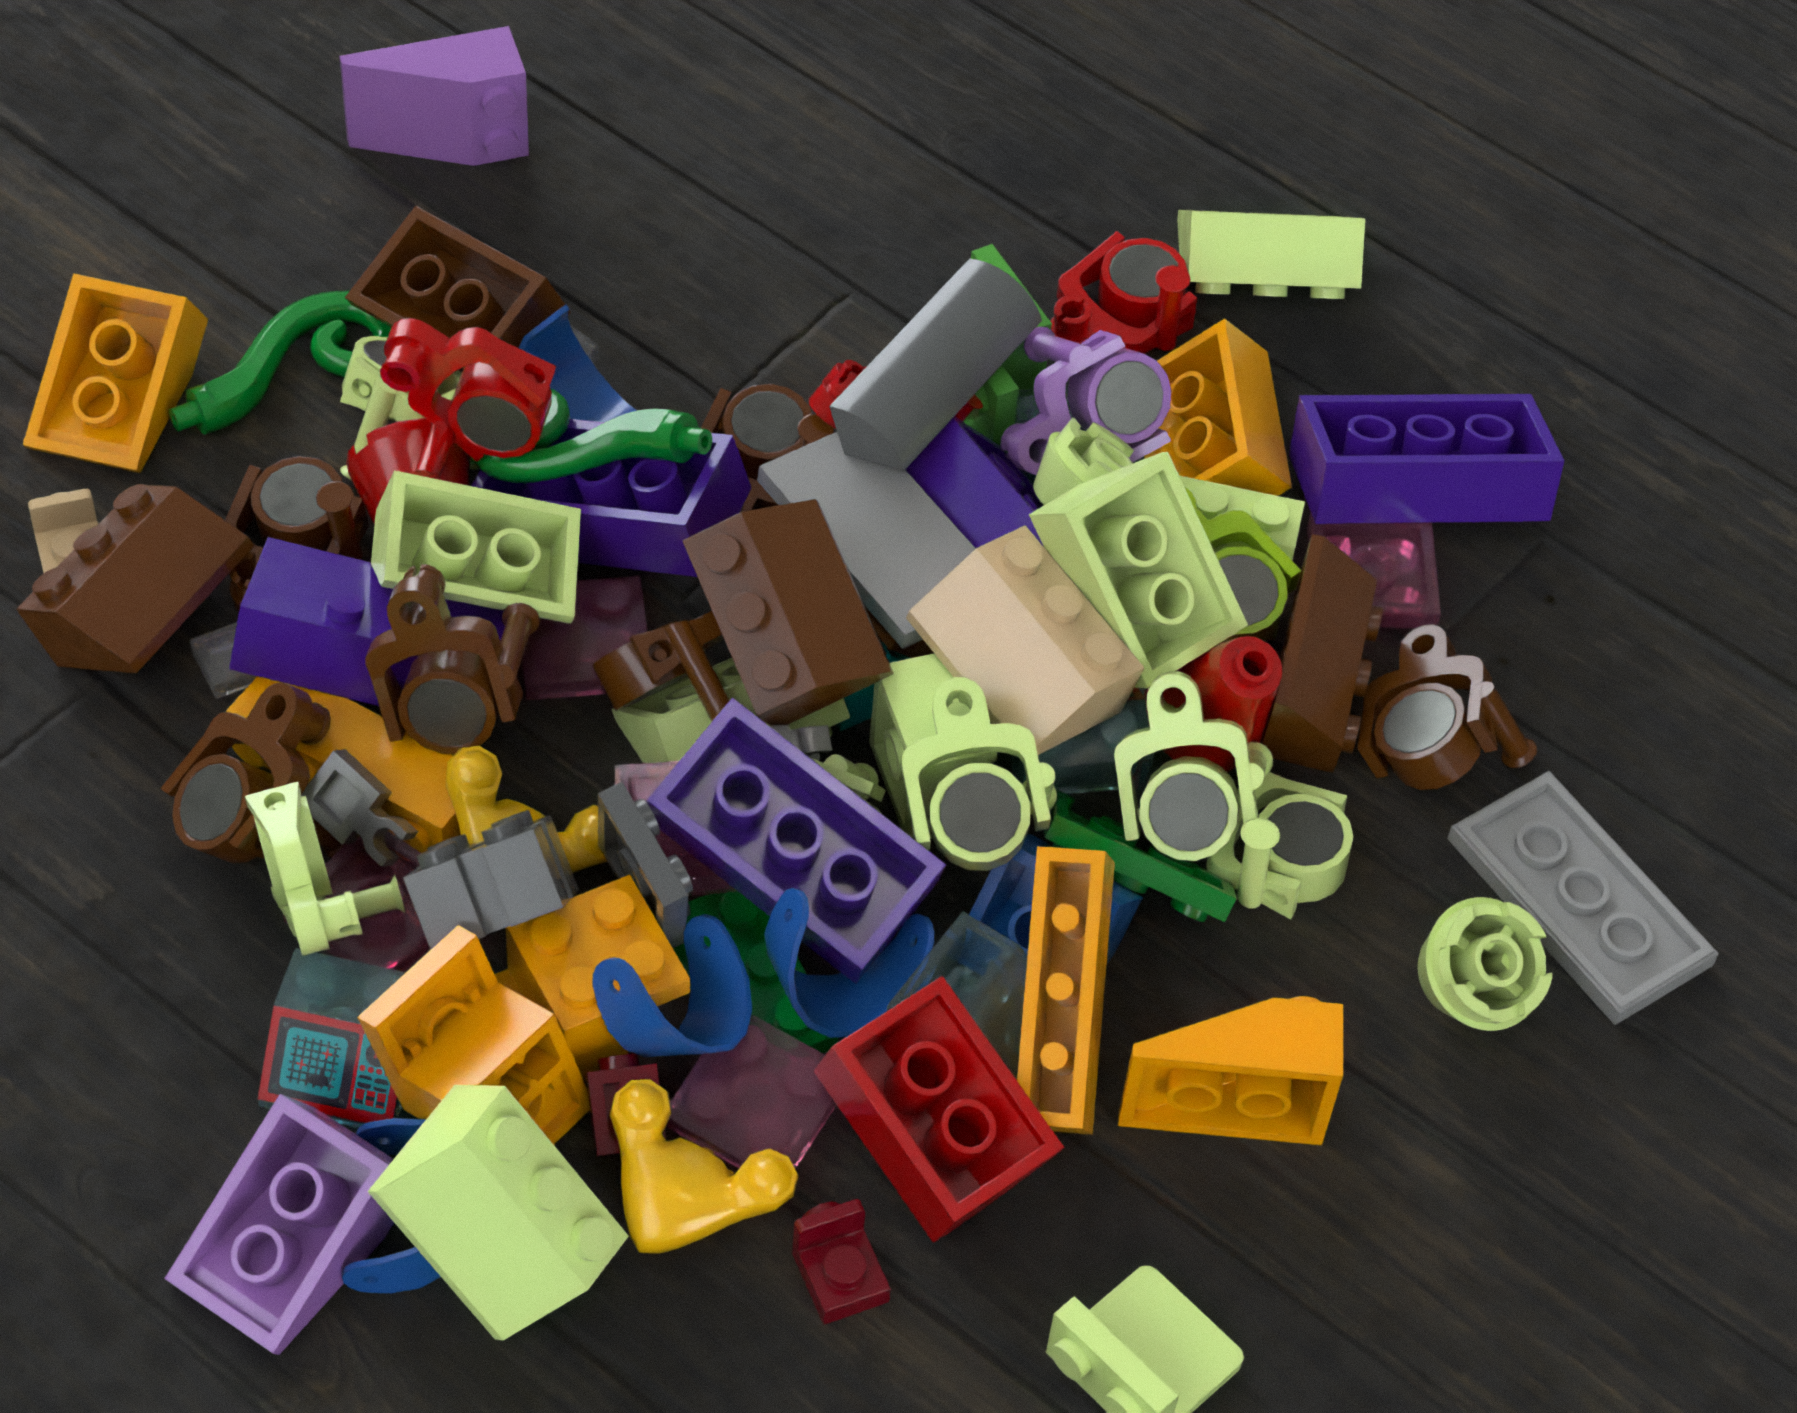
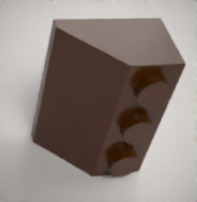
[345,206,571,369]
[16,484,254,673]
[682,499,894,726]
[1261,534,1384,773]

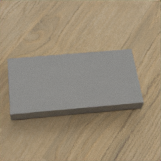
[757,432,976,649]
[1447,771,1719,1025]

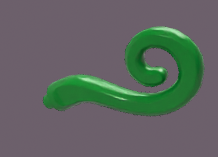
[169,291,391,435]
[469,389,712,483]

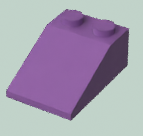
[339,26,529,166]
[164,1094,394,1355]

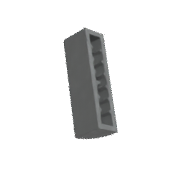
[829,258,1042,471]

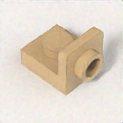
[28,489,98,573]

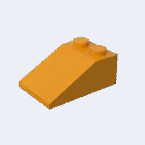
[23,273,208,473]
[1118,996,1343,1145]

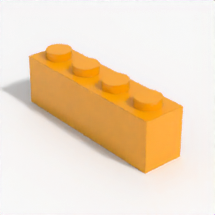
[226,676,461,856]
[1017,846,1115,1134]

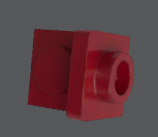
[584,1054,666,1157]
[792,1199,891,1325]

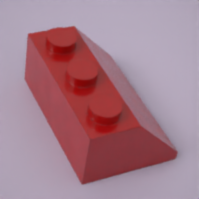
[814,976,1064,1243]

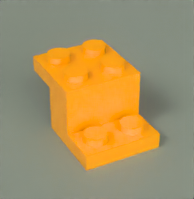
[495,874,690,1080]
[357,925,590,1145]

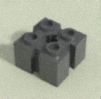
[403,810,579,949]

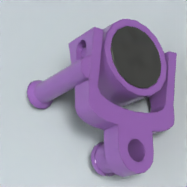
[1000,327,1172,475]

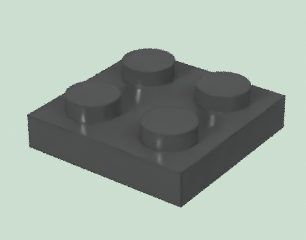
[598,782,693,948]

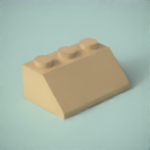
[906,525,1144,755]

